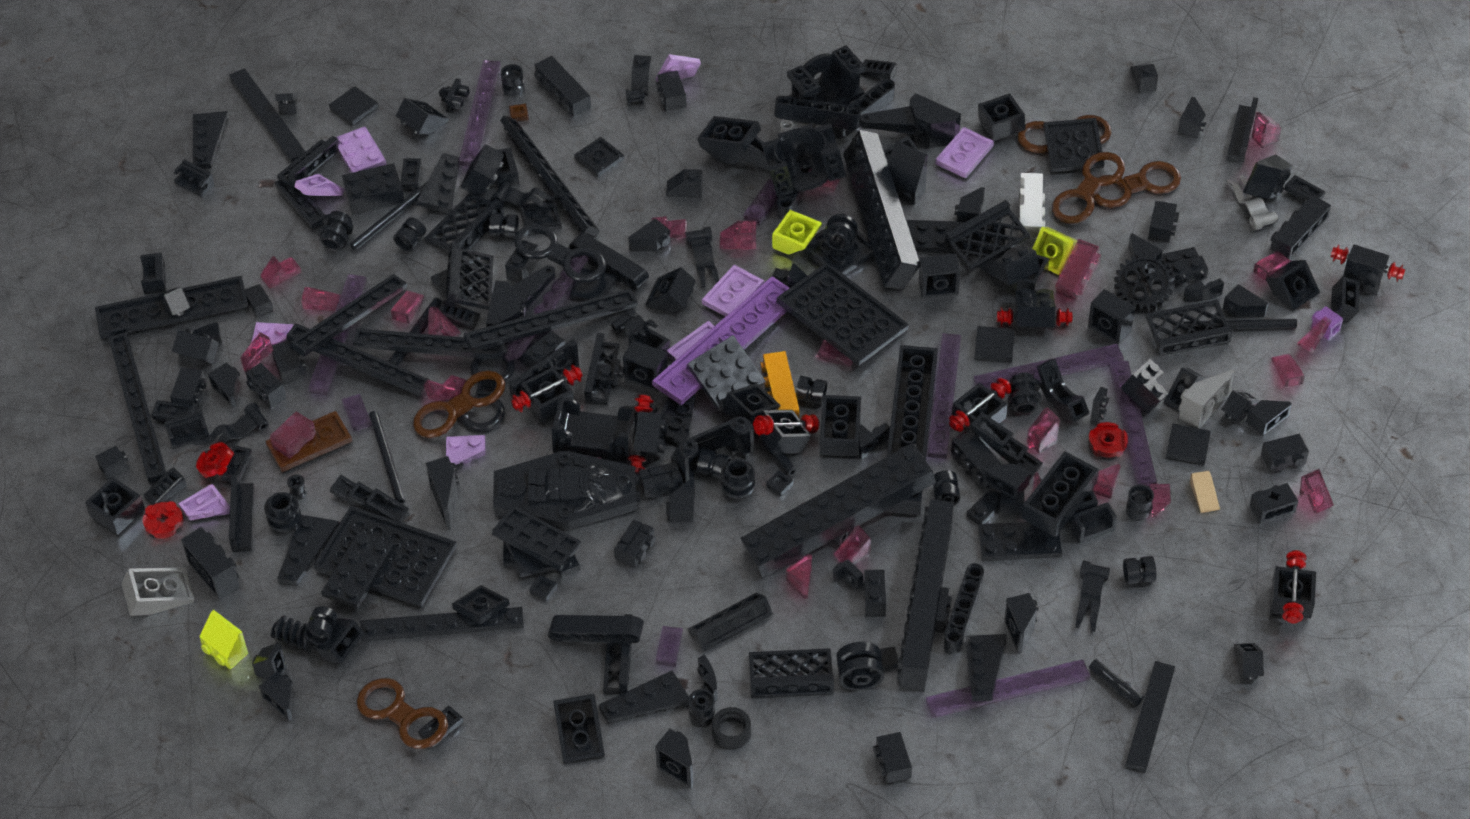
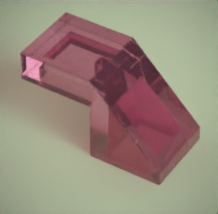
[424,375,471,402]

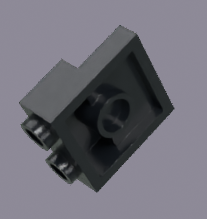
[1161,247,1208,285]

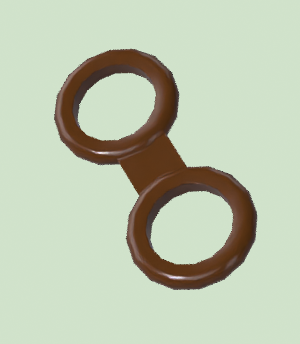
[1018,115,1112,153]
[1052,152,1125,224]
[1093,161,1181,208]
[413,370,505,438]
[357,678,448,749]

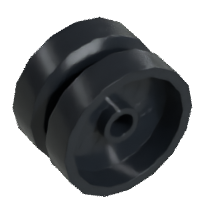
[836,641,884,691]

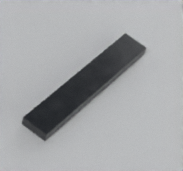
[1125,661,1175,773]

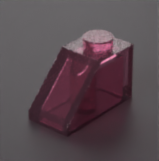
[1251,111,1281,148]
[720,221,756,249]
[1027,407,1060,454]

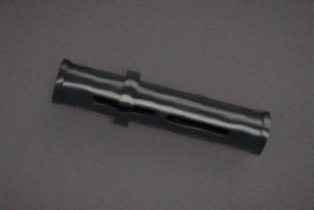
[1089,658,1144,706]

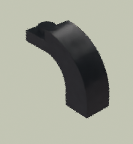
[1036,358,1090,422]

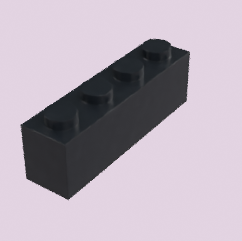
[534,56,591,116]
[1270,195,1331,260]

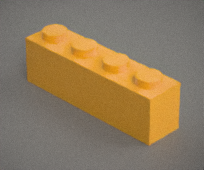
[760,351,800,418]

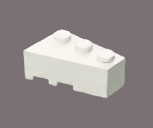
[1019,173,1045,238]

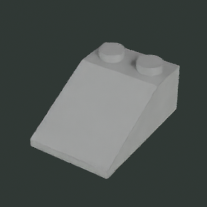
[1178,369,1235,429]
[121,567,195,616]

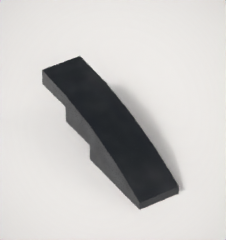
[970,412,1043,479]
[329,474,409,522]

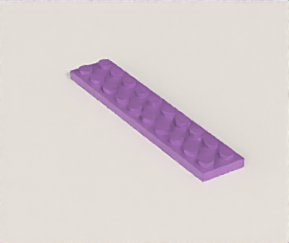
[652,277,789,405]

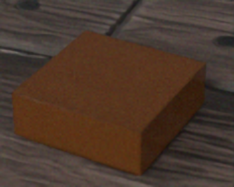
[509,103,529,122]

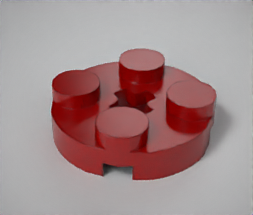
[1088,422,1128,458]
[196,442,234,478]
[143,501,184,538]

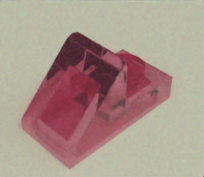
[260,256,302,289]
[428,307,462,337]
[1299,469,1334,513]

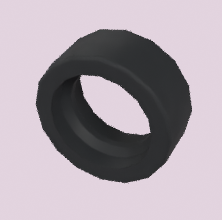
[712,707,751,749]

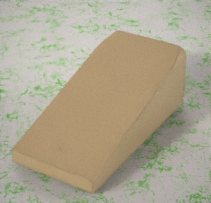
[1189,471,1220,513]

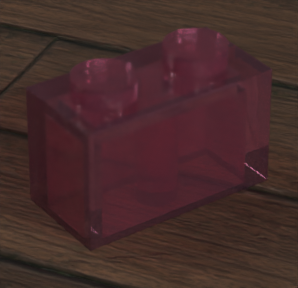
[270,411,316,458]

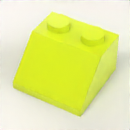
[772,210,822,255]
[1032,226,1080,275]
[199,610,249,670]

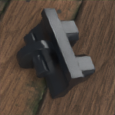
[439,78,470,113]

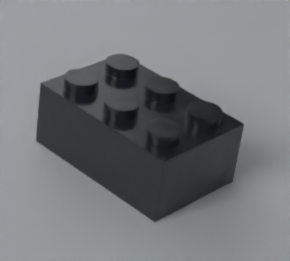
[342,163,404,215]
[820,395,861,457]
[181,527,240,600]

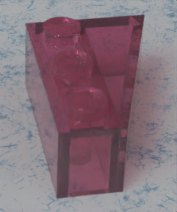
[1055,239,1101,301]

